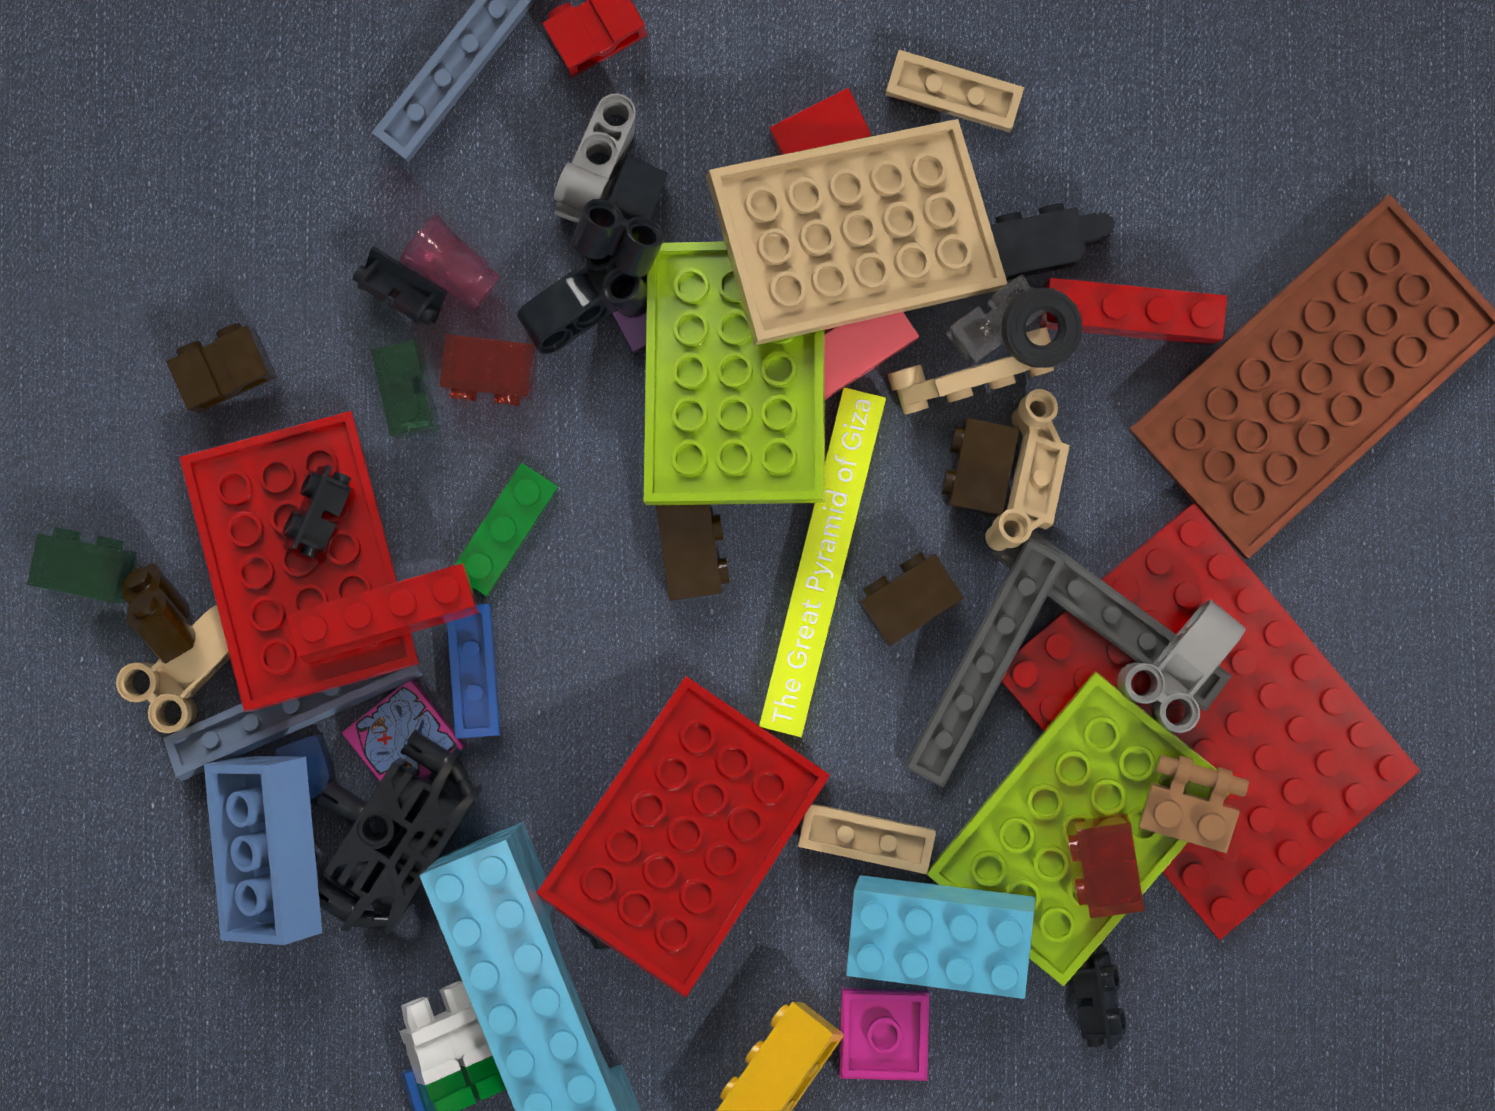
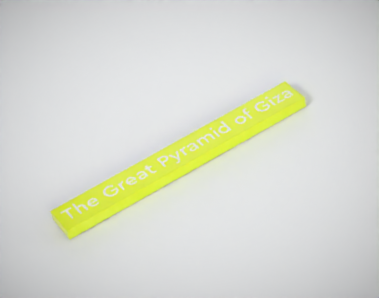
[759,387,886,737]

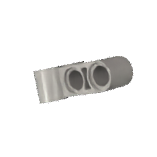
[553,93,636,224]
[1117,599,1246,733]

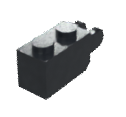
[990,203,1116,281]

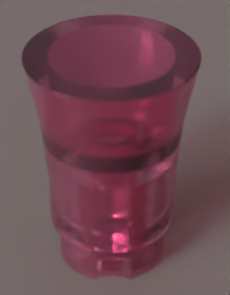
[399,214,501,310]

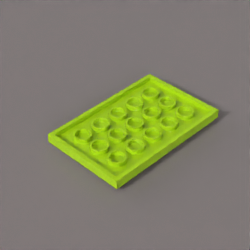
[644,241,825,505]
[927,671,1230,986]

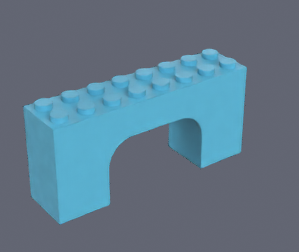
[419,822,641,1111]

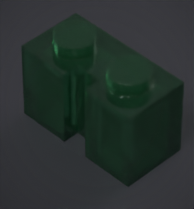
[371,340,440,439]
[27,527,137,603]

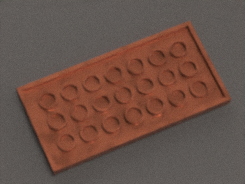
[1128,194,1495,559]

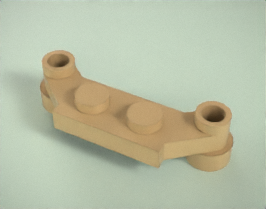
[888,327,1054,415]
[985,389,1070,551]

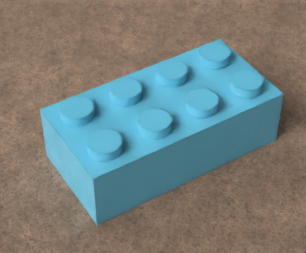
[846,875,1035,999]

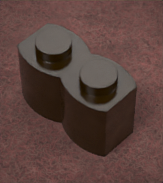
[122,563,196,664]

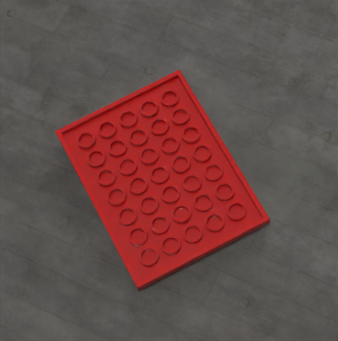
[1001,503,1420,940]

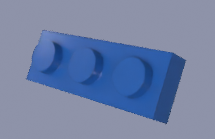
[447,604,501,739]

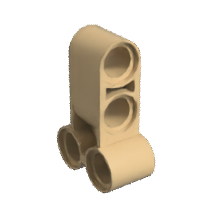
[116,605,230,733]

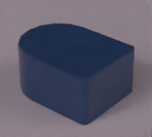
[275,733,335,798]

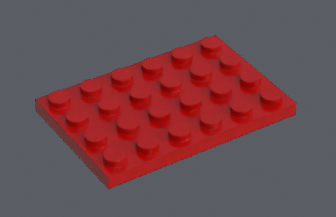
[179,411,420,712]
[536,676,830,998]

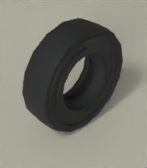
[1001,288,1082,368]

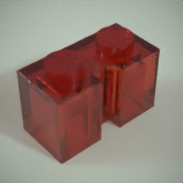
[439,334,537,407]
[1068,814,1145,918]

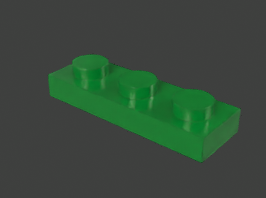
[455,463,559,596]

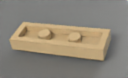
[885,50,1024,133]
[798,803,936,874]

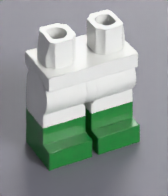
[399,981,506,1111]

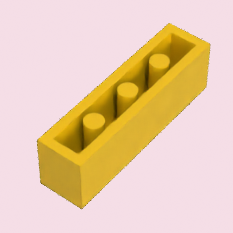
[717,1002,845,1111]

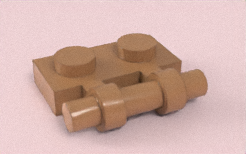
[1138,755,1249,853]

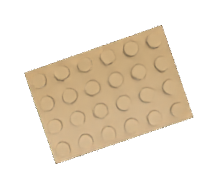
[706,119,1008,346]

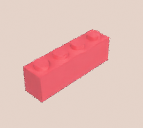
[825,312,919,400]

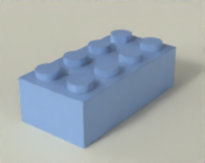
[204,756,322,945]

